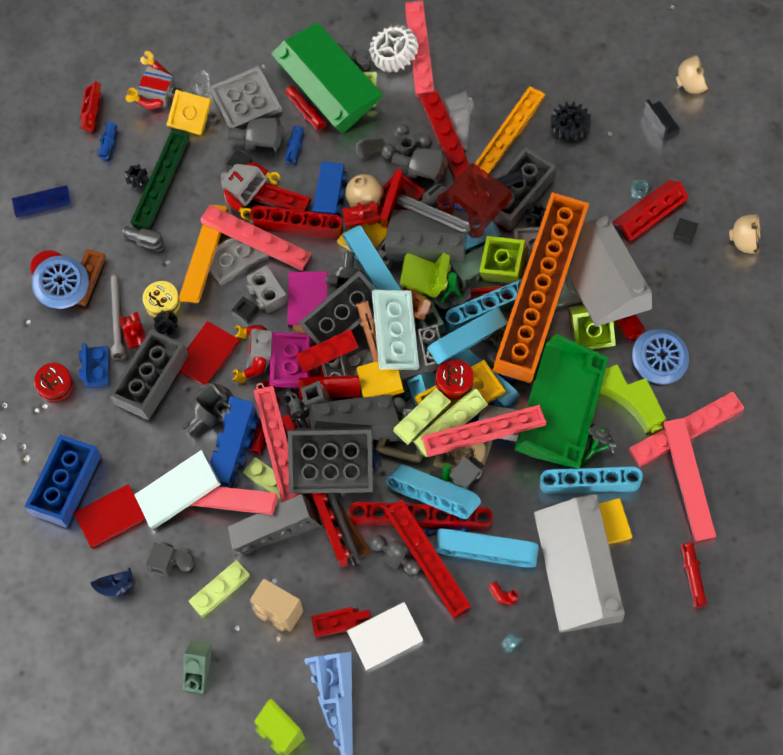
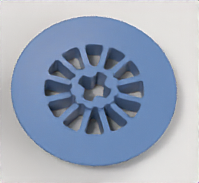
[32,256,89,309]
[632,328,689,385]

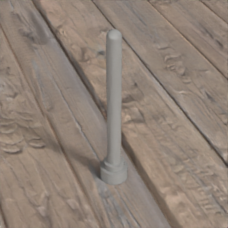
[111,275,127,360]

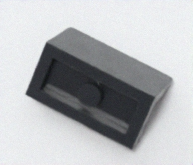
[643,99,680,140]

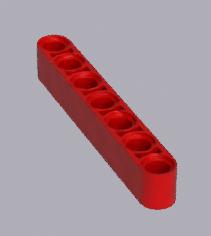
[349,502,493,531]

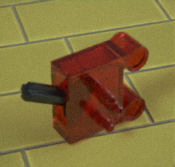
[437,162,523,238]

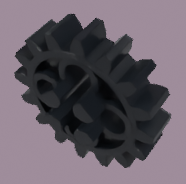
[550,102,591,141]

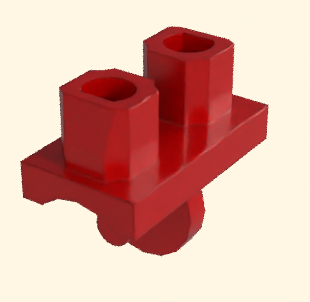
[342,202,380,229]
[119,312,146,350]

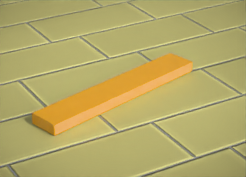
[471,86,545,180]
[179,205,229,303]

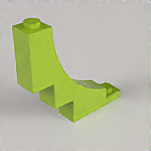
[533,364,667,434]

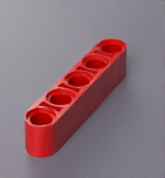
[250,206,344,240]

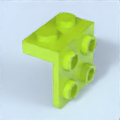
[400,253,451,299]

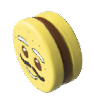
[143,281,181,318]

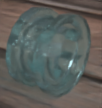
[631,179,648,199]
[501,631,522,653]

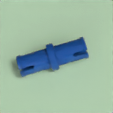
[97,122,118,160]
[284,125,304,164]

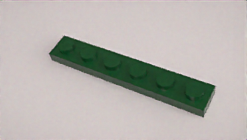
[130,130,190,230]

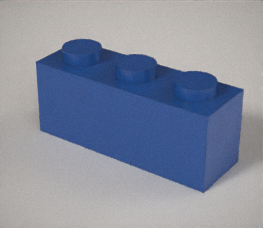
[313,161,348,216]

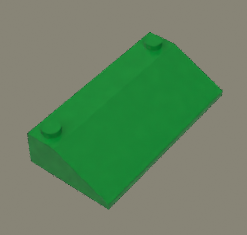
[271,22,384,134]
[515,334,609,469]

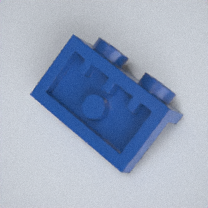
[79,343,110,387]

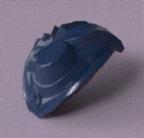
[91,568,133,597]

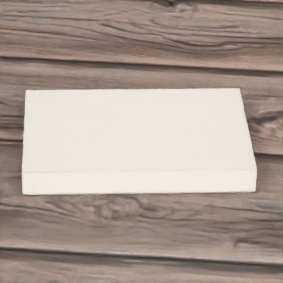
[347,602,423,670]

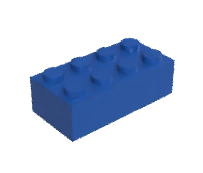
[24,434,101,528]

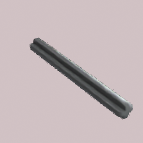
[396,194,470,233]

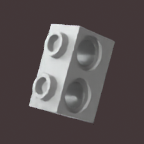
[246,265,288,314]

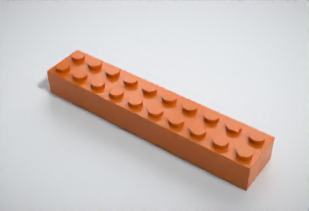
[493,192,589,384]

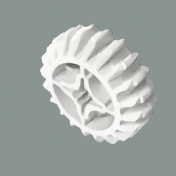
[369,24,419,73]

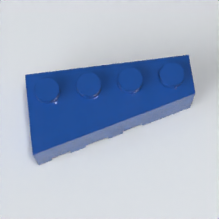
[210,396,260,488]

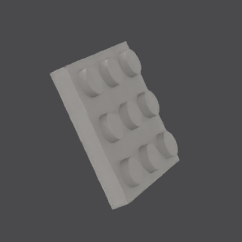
[209,66,282,129]

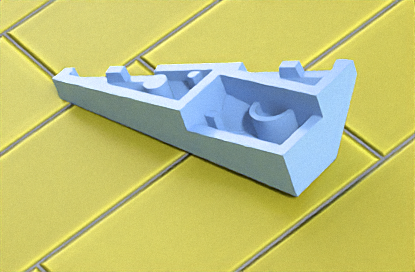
[305,652,353,755]

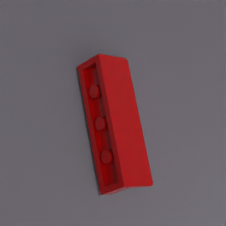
[612,180,689,241]

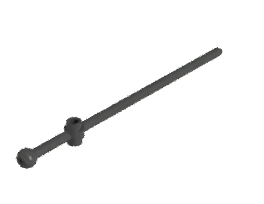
[283,387,361,566]

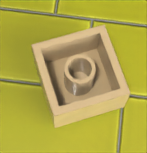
[250,579,304,632]

